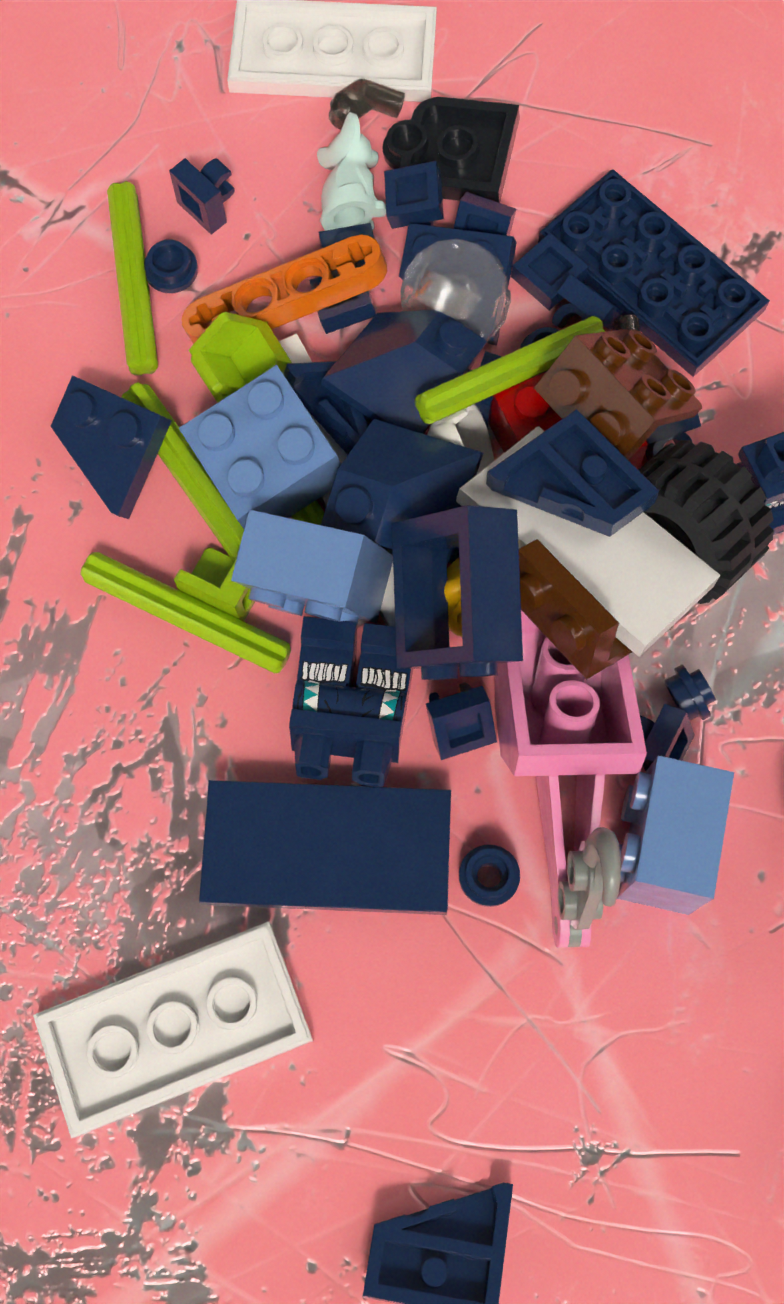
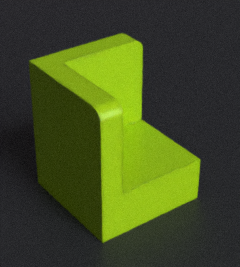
[189,312,292,395]
[174,548,255,621]

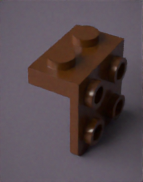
[534,329,702,460]
[519,539,674,680]

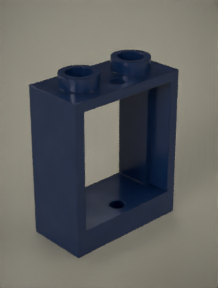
[392,505,523,680]

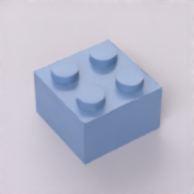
[179,365,341,529]
[231,510,393,624]
[617,756,734,915]

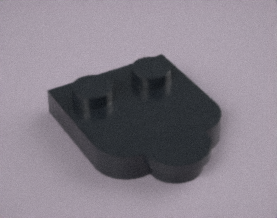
[382,97,520,203]

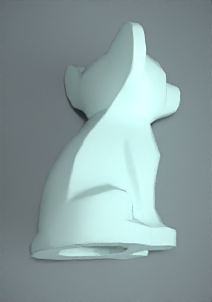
[317,112,386,231]

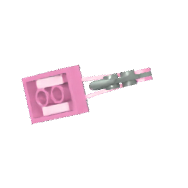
[495,610,647,948]

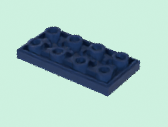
[538,169,770,377]
[199,780,451,915]

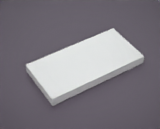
[227,0,437,102]
[456,426,720,657]
[33,922,313,1138]

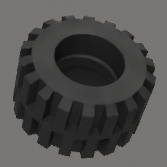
[638,440,774,604]

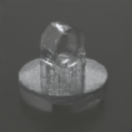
[400,239,511,342]

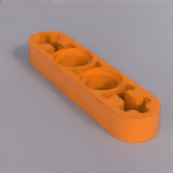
[182,235,387,344]

